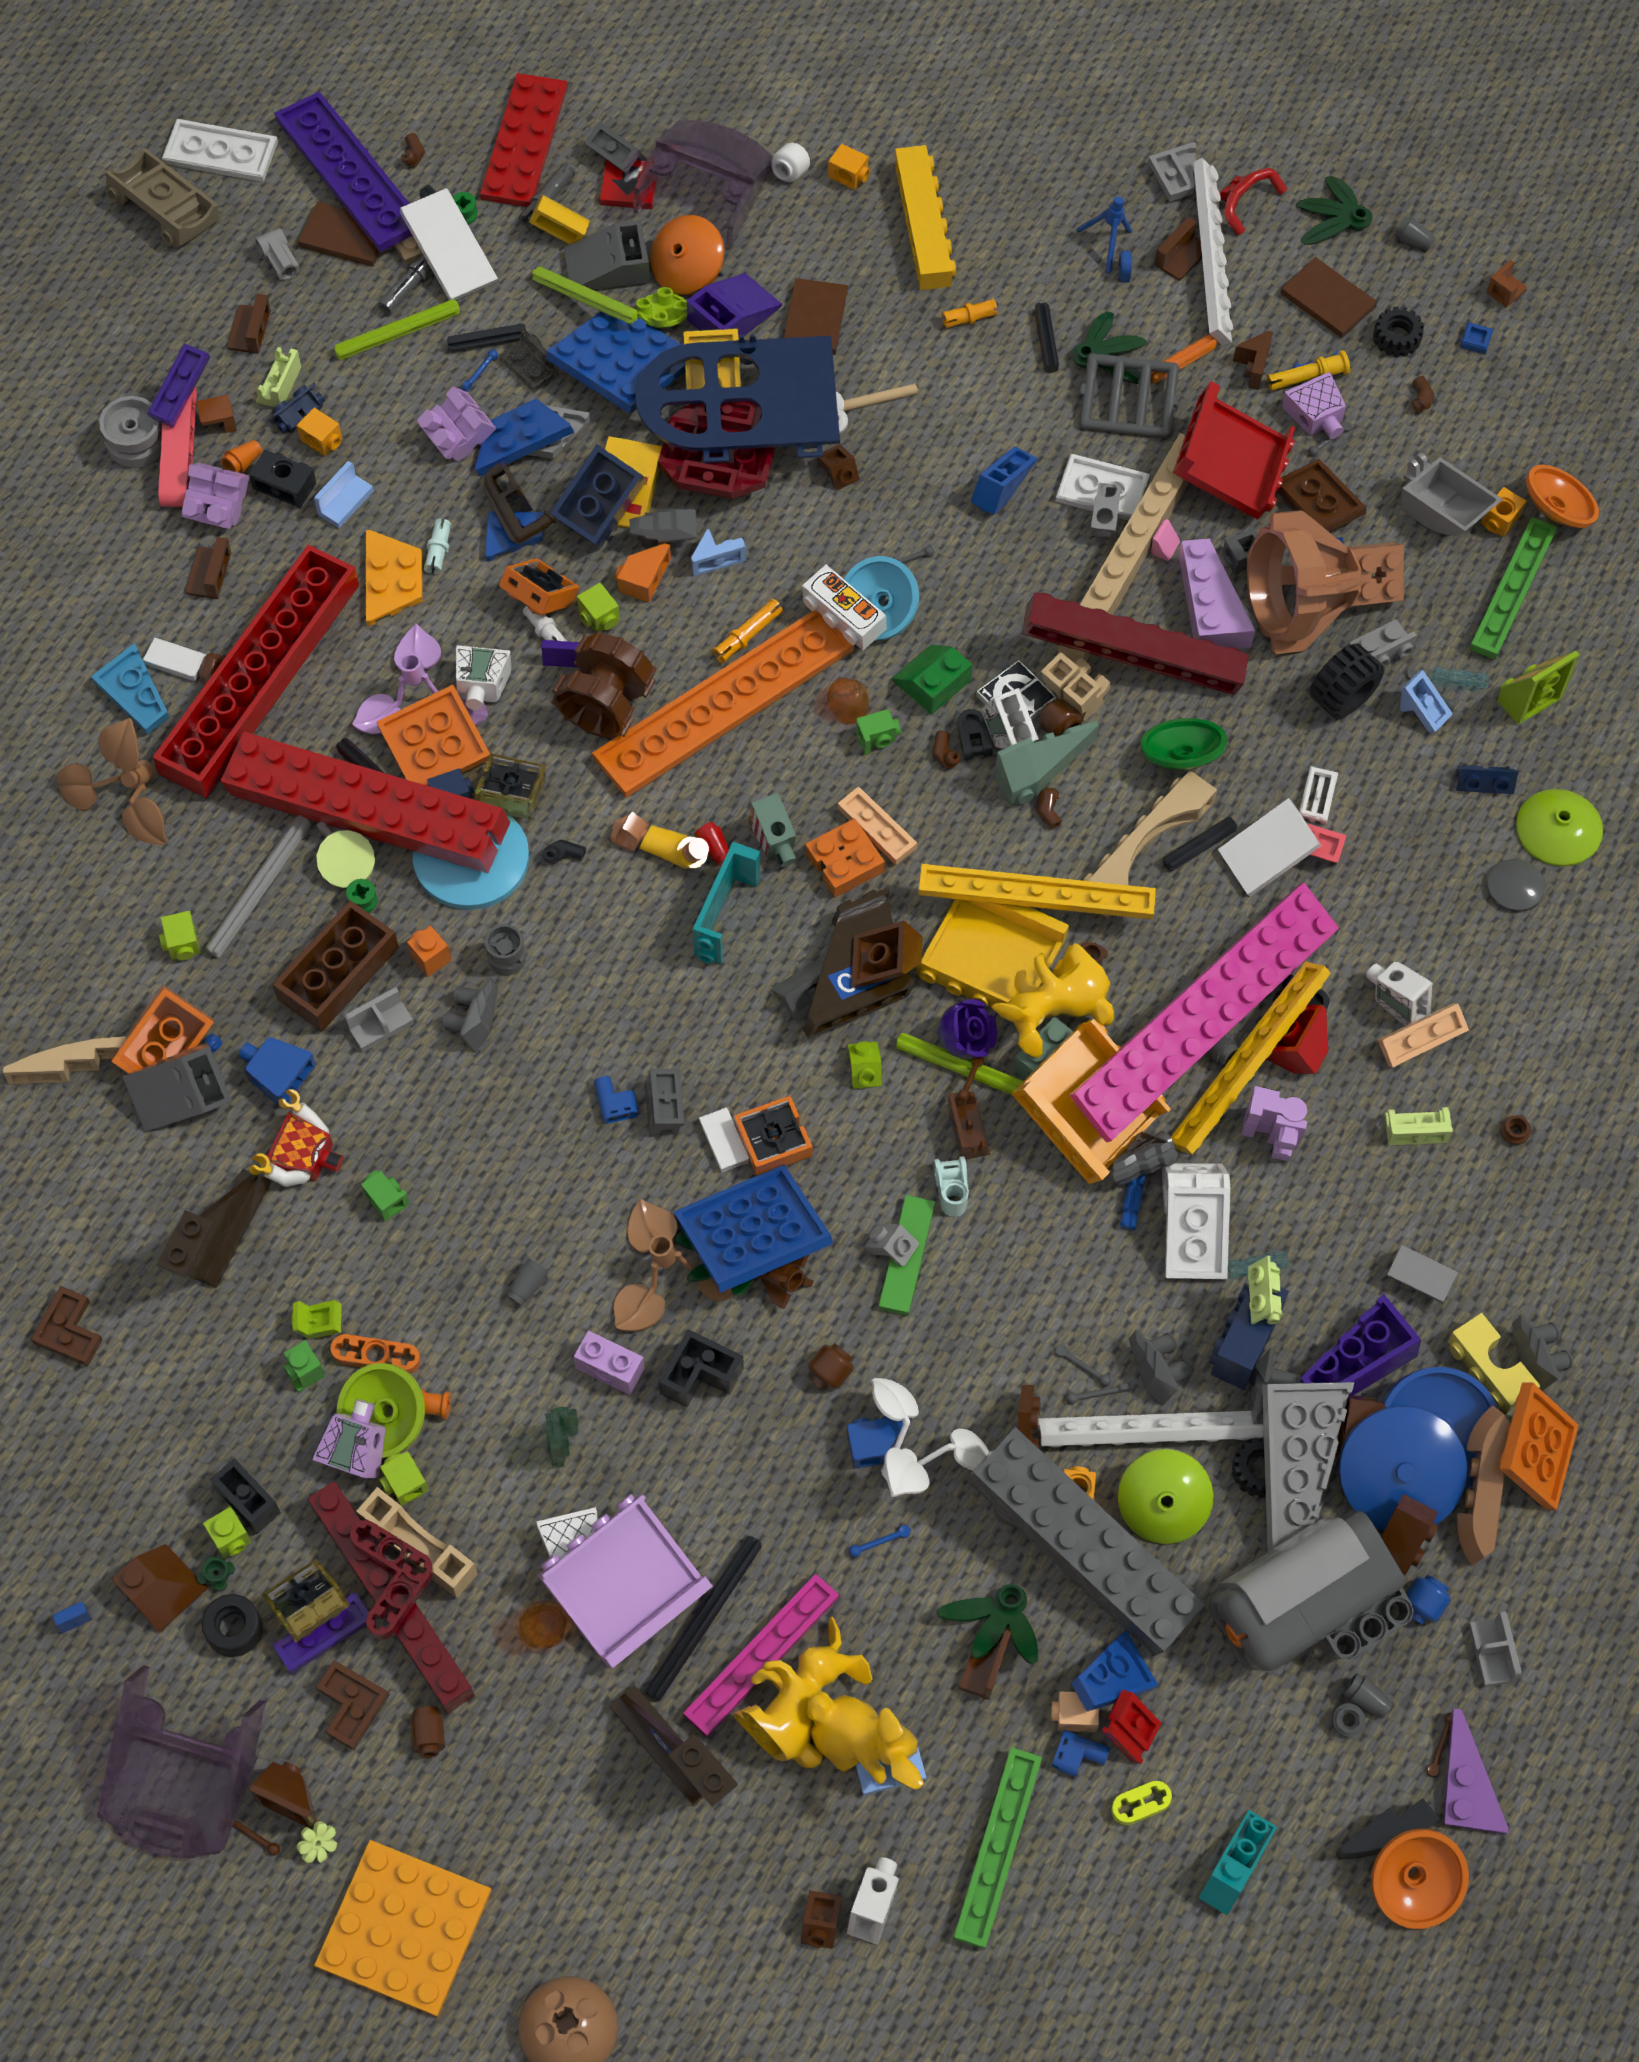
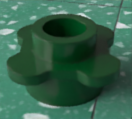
[197,1555,235,1591]

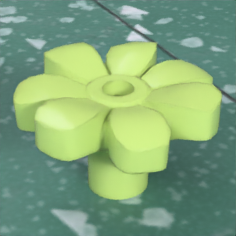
[297,1821,337,1863]

